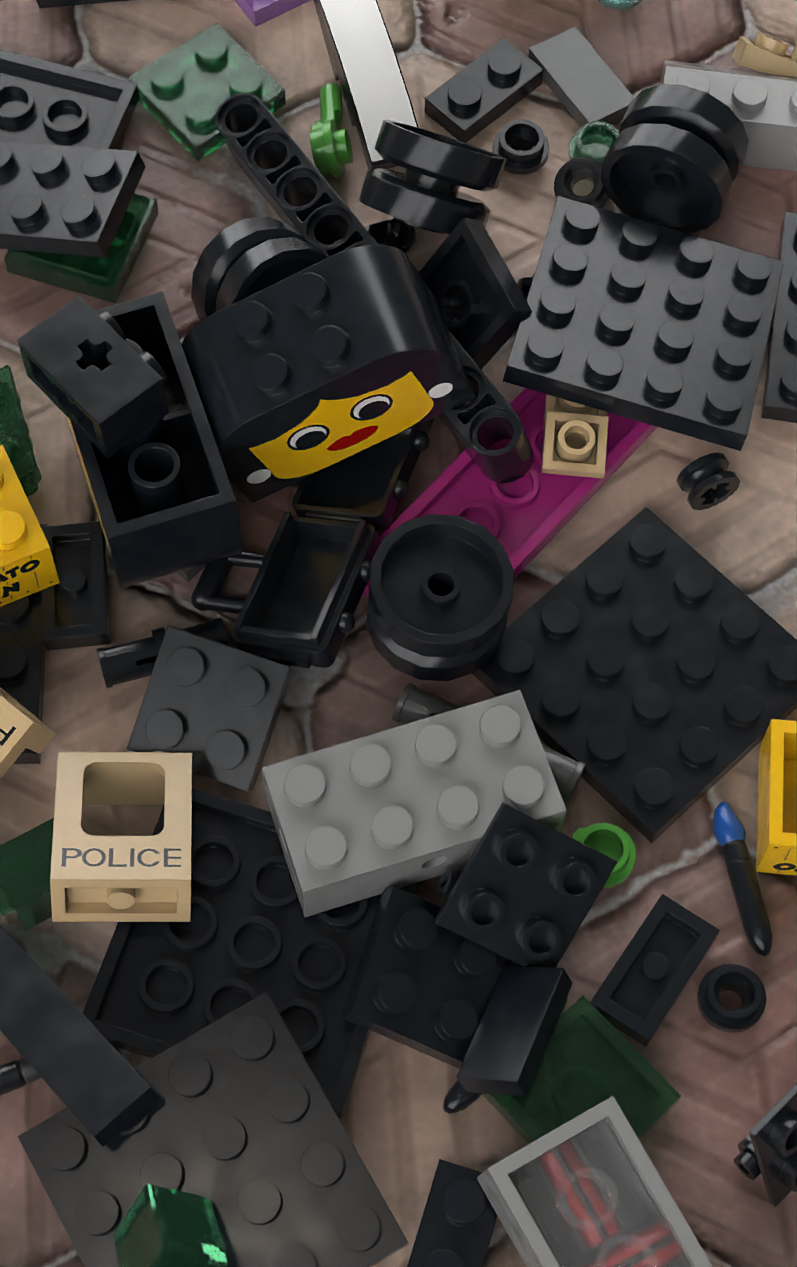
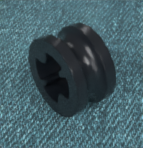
[677,452,740,510]

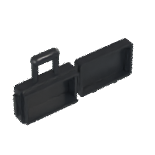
[191,418,434,668]

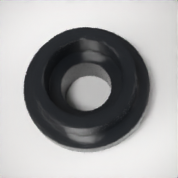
[492,119,549,175]
[554,157,609,208]
[697,964,767,1033]

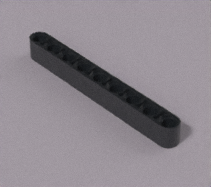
[215,93,533,483]

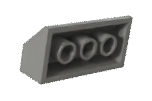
[661,60,797,172]

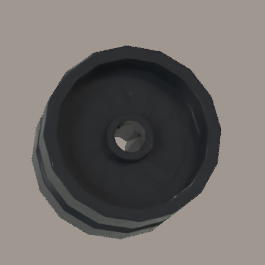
[600,84,749,234]
[359,119,507,234]
[191,216,328,321]
[366,514,514,681]

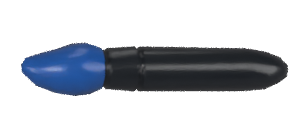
[713,802,773,957]

